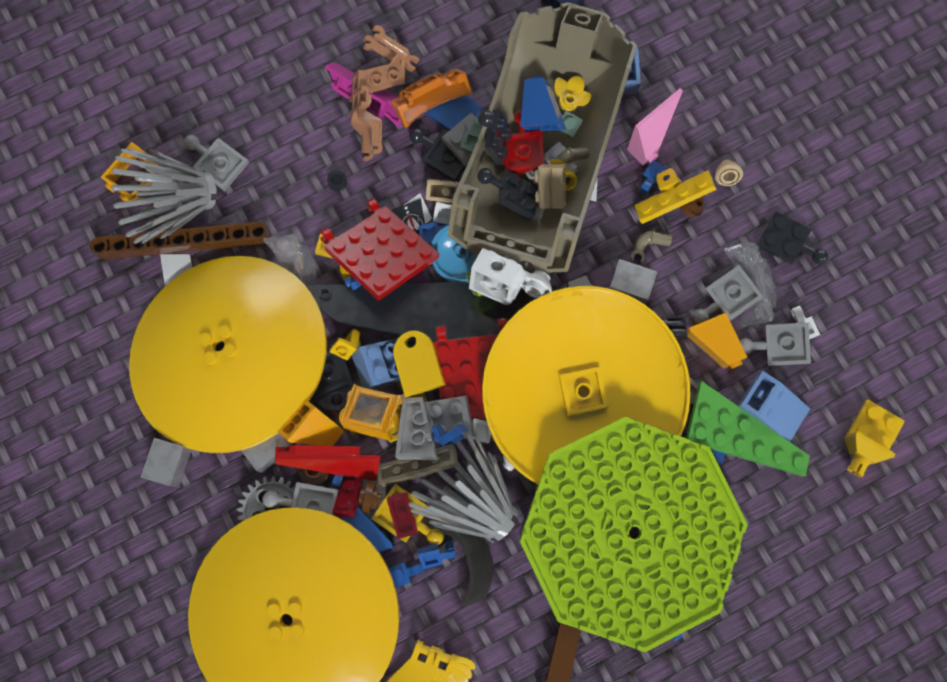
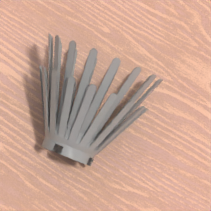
[111,148,216,244]
[408,434,519,543]

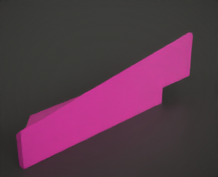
[325,62,402,127]

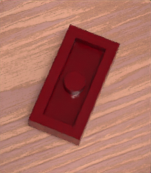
[332,479,364,518]
[386,492,419,539]

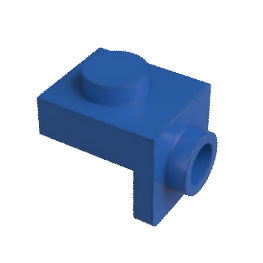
[431,423,467,446]

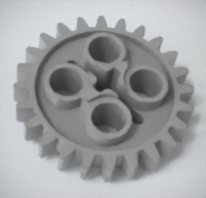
[237,476,296,520]

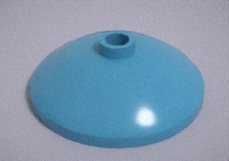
[431,225,477,282]

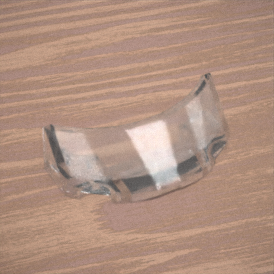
[263,234,317,286]
[724,242,776,327]

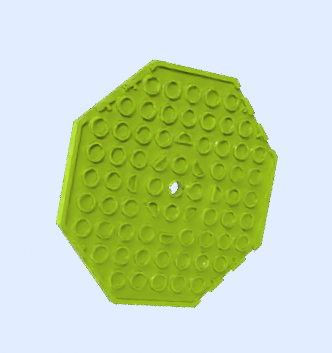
[519,417,748,652]

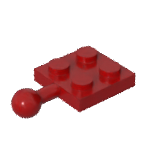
[504,109,545,174]

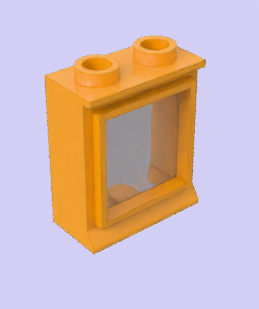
[339,384,403,441]

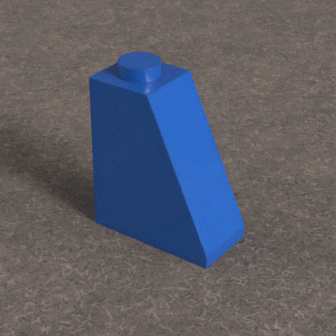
[520,76,565,132]
[340,507,394,553]

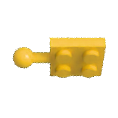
[371,484,444,545]

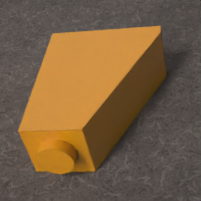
[687,313,747,369]
[277,399,344,446]

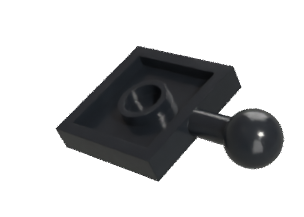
[478,110,513,165]
[409,128,465,181]
[477,168,537,220]
[756,211,829,265]

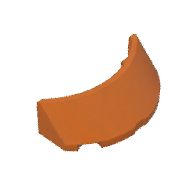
[390,69,472,128]

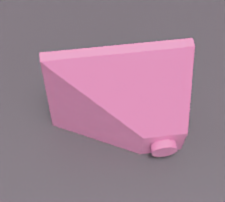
[627,88,683,166]

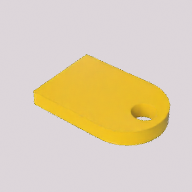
[393,331,446,398]

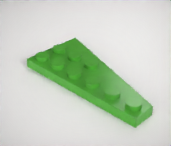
[686,381,810,476]

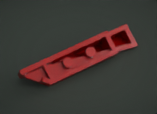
[275,445,380,481]

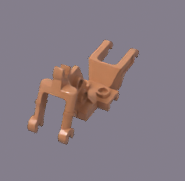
[349,25,419,161]

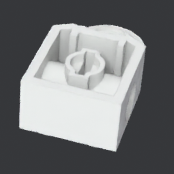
[469,248,552,305]

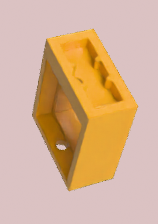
[101,142,163,202]

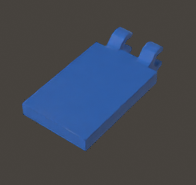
[424,96,483,131]

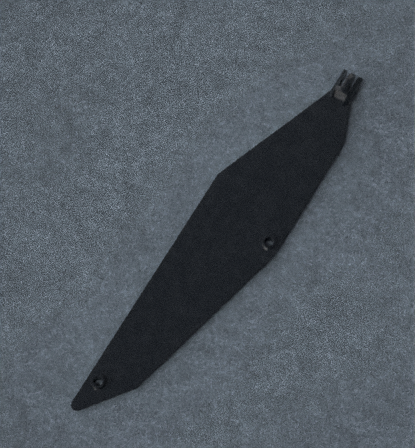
[306,282,687,341]

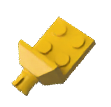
[844,400,905,477]

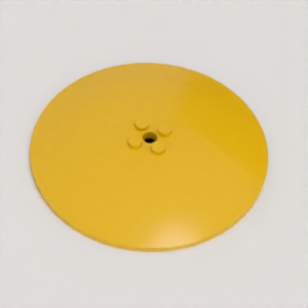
[129,256,327,453]
[482,286,690,484]
[188,507,400,682]

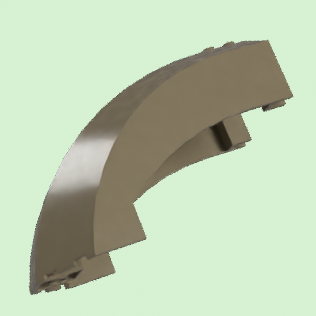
[447,2,637,273]

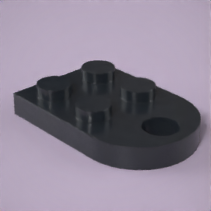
[313,349,354,411]

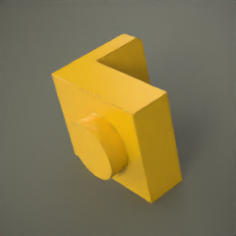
[330,328,361,360]

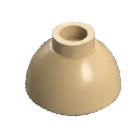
[715,160,743,186]

